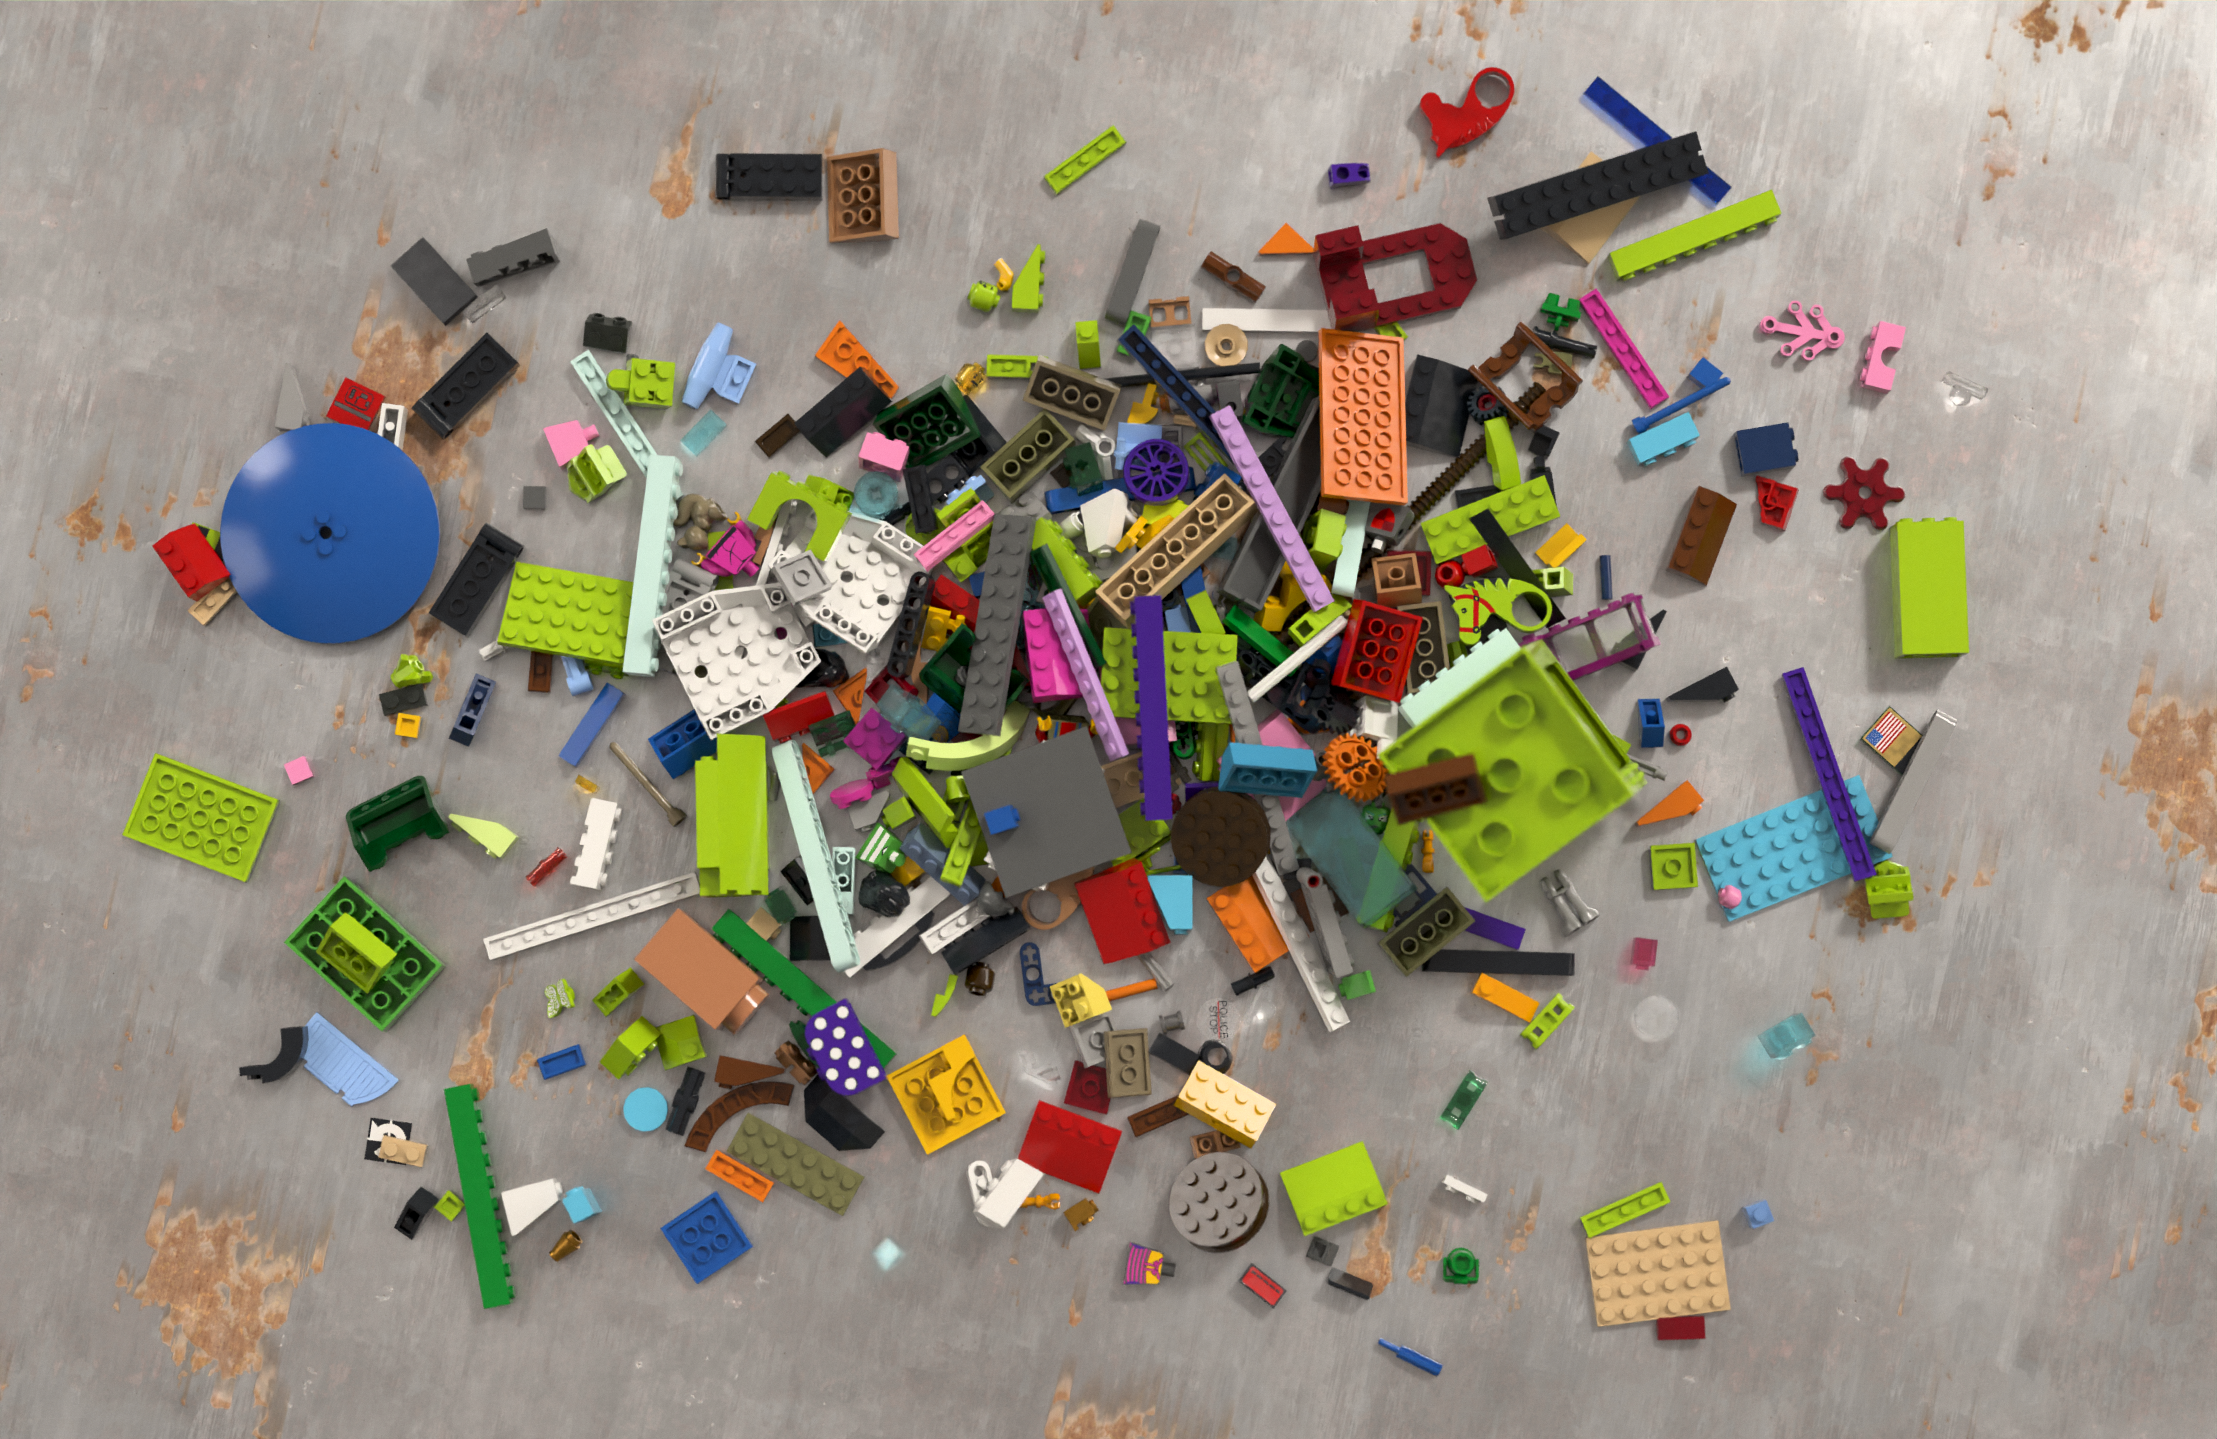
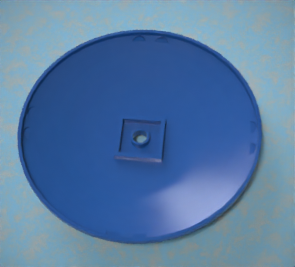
[220,423,440,644]

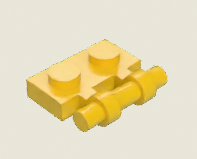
[921,606,966,651]

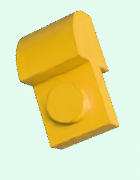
[1127,383,1159,424]

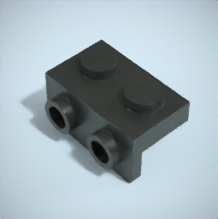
[583,313,632,353]

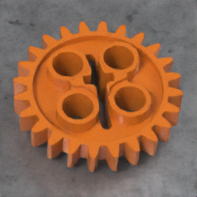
[1322,733,1389,802]

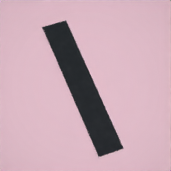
[1469,509,1566,628]

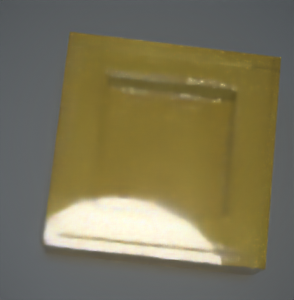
[575,775,600,794]

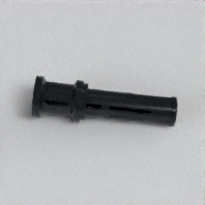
[1529,326,1597,359]

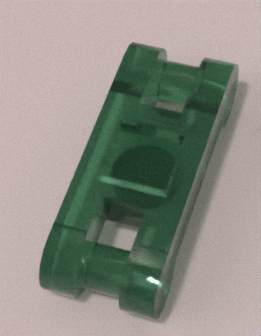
[1439,1069,1489,1130]

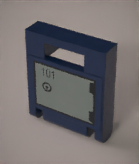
[1393,863,1437,927]

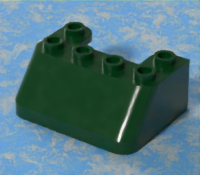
[919,623,1030,715]
[346,776,449,872]

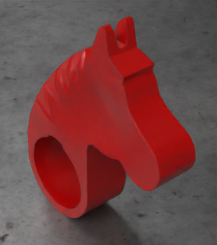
[1420,67,1515,158]

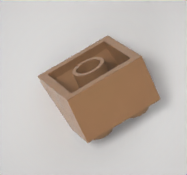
[1372,553,1422,608]

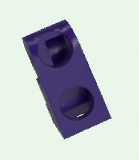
[1327,163,1371,189]

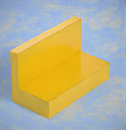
[1535,523,1587,568]

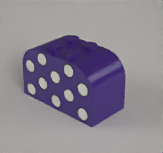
[805,998,888,1095]

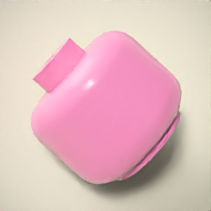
[1718,885,1742,909]

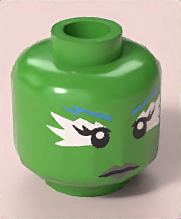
[1361,800,1391,834]

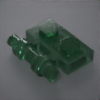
[808,710,856,757]

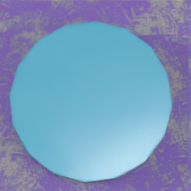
[623,1087,668,1132]

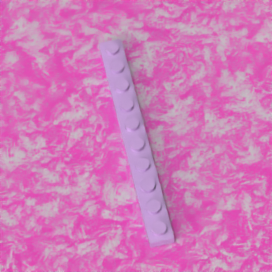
[1209,405,1334,612]

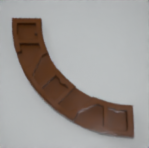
[685,1081,795,1152]

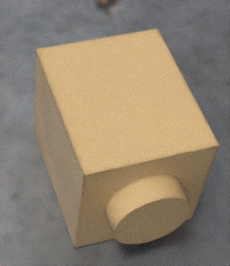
[746,907,782,941]

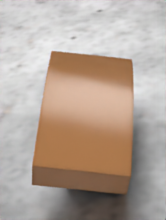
[1189,1130,1241,1159]

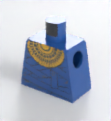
[916,693,961,743]

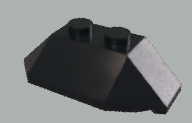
[804,1074,885,1151]

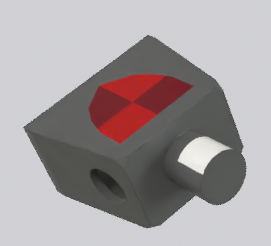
[1365,502,1415,553]

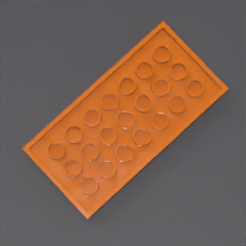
[1318,328,1408,506]

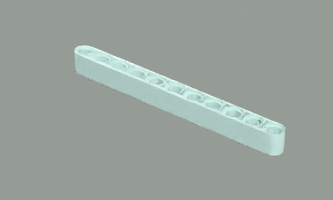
[772,739,860,973]

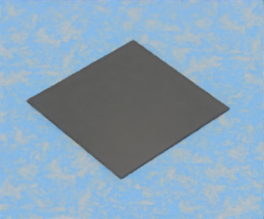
[962,726,1132,898]

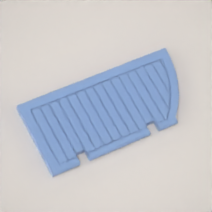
[304,1012,399,1107]

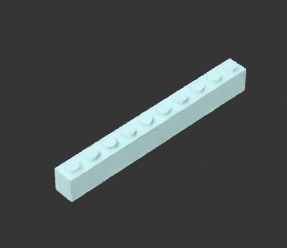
[623,455,683,677]

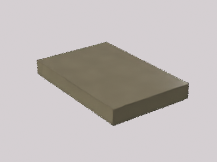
[1104,1028,1152,1098]

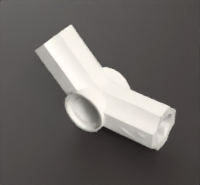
[1074,423,1119,482]

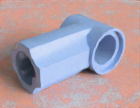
[561,656,594,696]

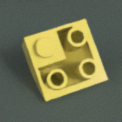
[1049,973,1112,1028]

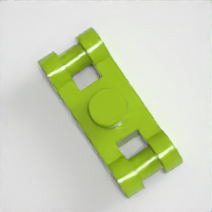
[1520,992,1575,1049]

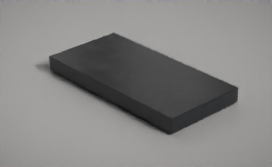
[391,237,478,326]

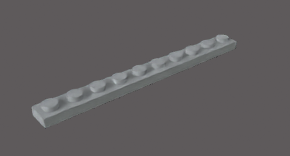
[1215,660,1300,876]

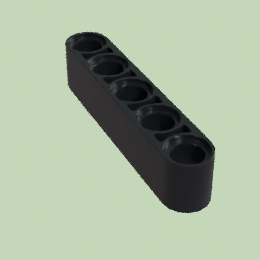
[887,571,935,679]

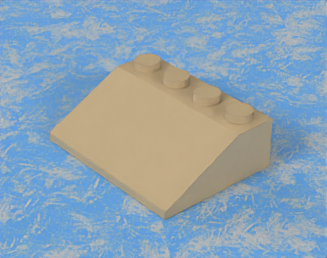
[1541,152,1640,264]

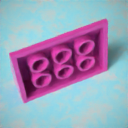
[1021,608,1096,703]

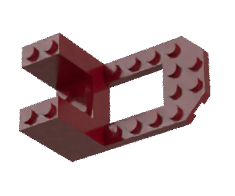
[1313,223,1477,332]

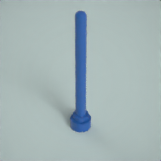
[1632,377,1731,434]

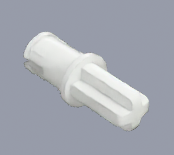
[479,637,510,661]

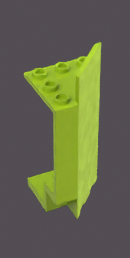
[695,734,770,898]

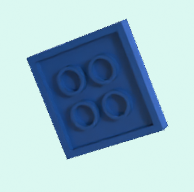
[660,1191,753,1284]

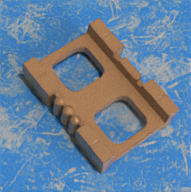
[1149,296,1192,331]

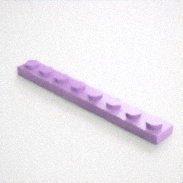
[1043,589,1129,762]

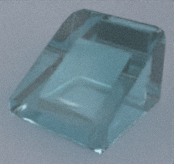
[872,1237,904,1269]

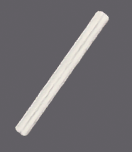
[1247,616,1348,703]

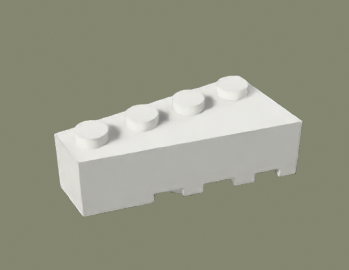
[570,798,622,891]

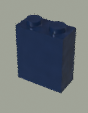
[1733,422,1799,477]

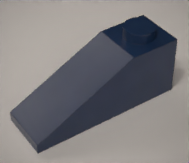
[448,673,496,747]

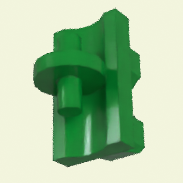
[1539,293,1581,331]

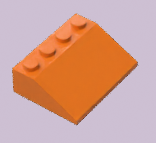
[1206,876,1310,973]

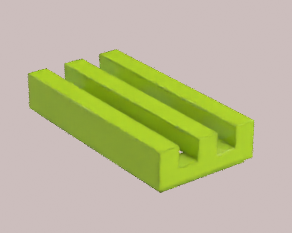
[1183,432,1228,472]

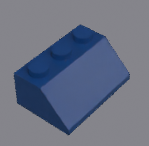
[648,709,717,779]

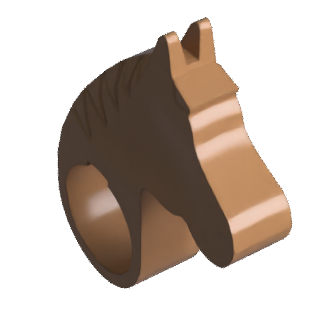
[1022,866,1095,930]

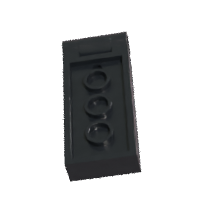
[715,153,823,201]
[412,332,520,439]
[428,523,524,638]

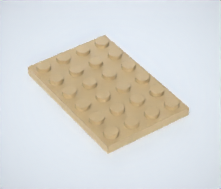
[1585,1220,1731,1327]

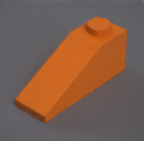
[1634,780,1704,827]

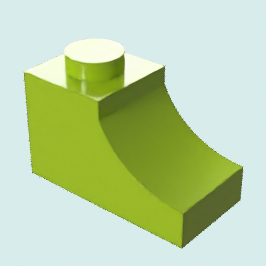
[592,967,644,1017]

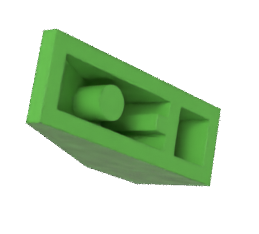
[1338,970,1376,1000]

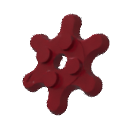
[1823,456,1906,530]

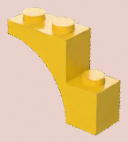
[1254,573,1332,631]
[927,1036,976,1121]

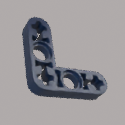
[1020,942,1057,1006]

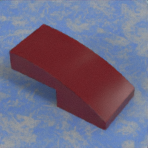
[1656,1316,1706,1340]

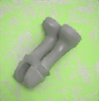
[1541,869,1600,937]

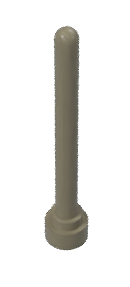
[609,742,687,827]

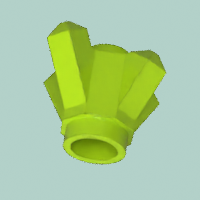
[390,654,433,689]

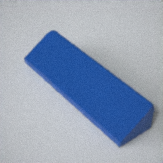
[558,682,626,768]

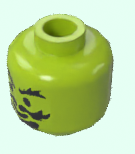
[967,280,1001,312]

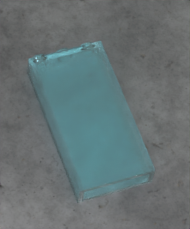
[1286,787,1418,929]

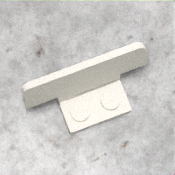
[1348,696,1398,759]

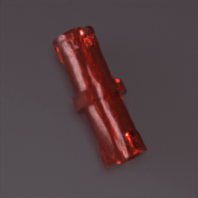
[525,847,567,887]

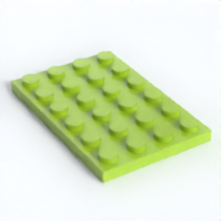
[497,562,634,667]
[1101,627,1237,724]
[122,753,280,883]

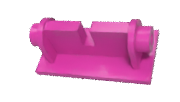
[865,757,901,790]

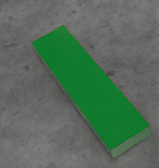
[1222,605,1300,677]

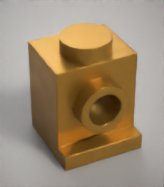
[1063,1198,1099,1231]

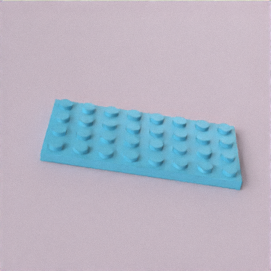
[1695,775,1893,922]

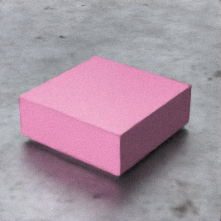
[284,756,314,785]

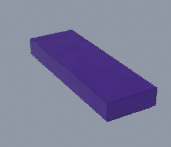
[1464,907,1526,950]

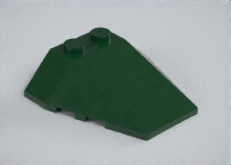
[1242,344,1319,438]

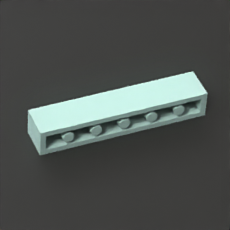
[1398,628,1521,728]

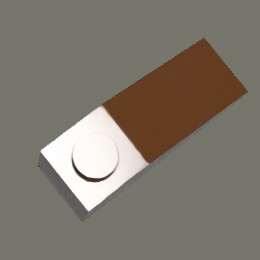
[714,1055,786,1089]

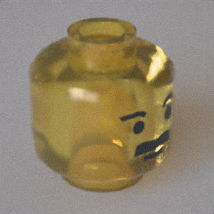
[955,362,987,396]

